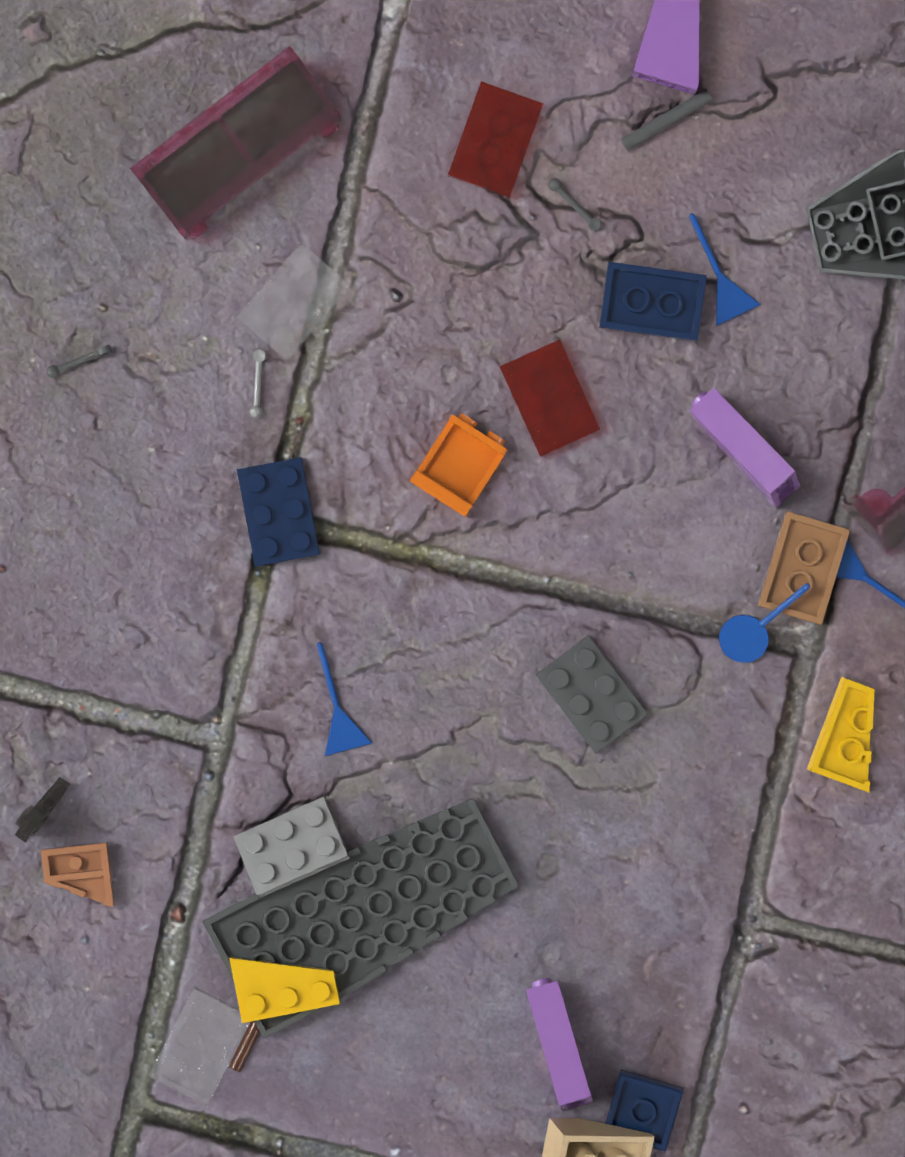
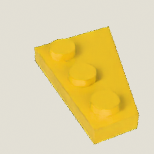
[807,677,875,793]
[229,957,340,1023]

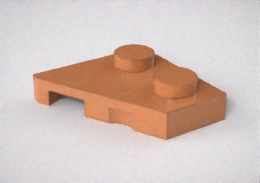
[41,842,115,907]

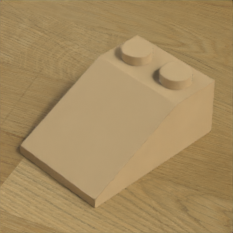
[542,1118,654,1157]

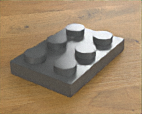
[536,635,648,754]

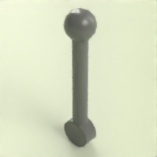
[548,178,601,231]
[47,345,112,378]

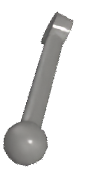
[250,349,266,418]

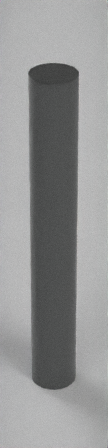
[621,89,712,151]

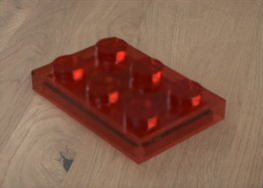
[448,81,543,198]
[499,339,600,457]

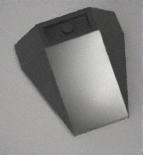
[806,149,905,279]

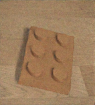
[757,511,850,625]

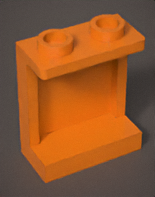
[410,413,508,517]

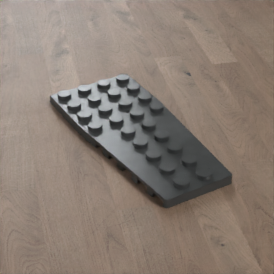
[202,799,518,1039]

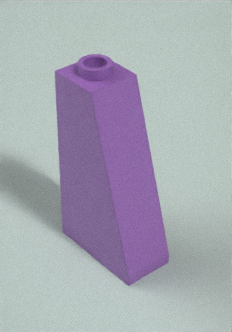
[632,0,700,95]
[690,388,800,508]
[526,978,593,1111]

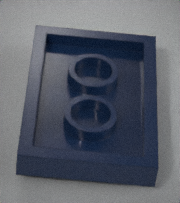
[599,262,707,342]
[236,457,320,567]

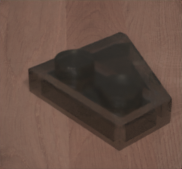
[15,777,71,842]

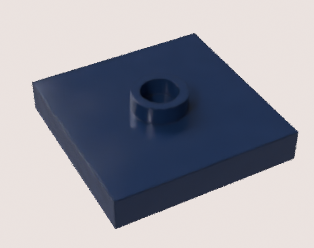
[605,1069,684,1152]

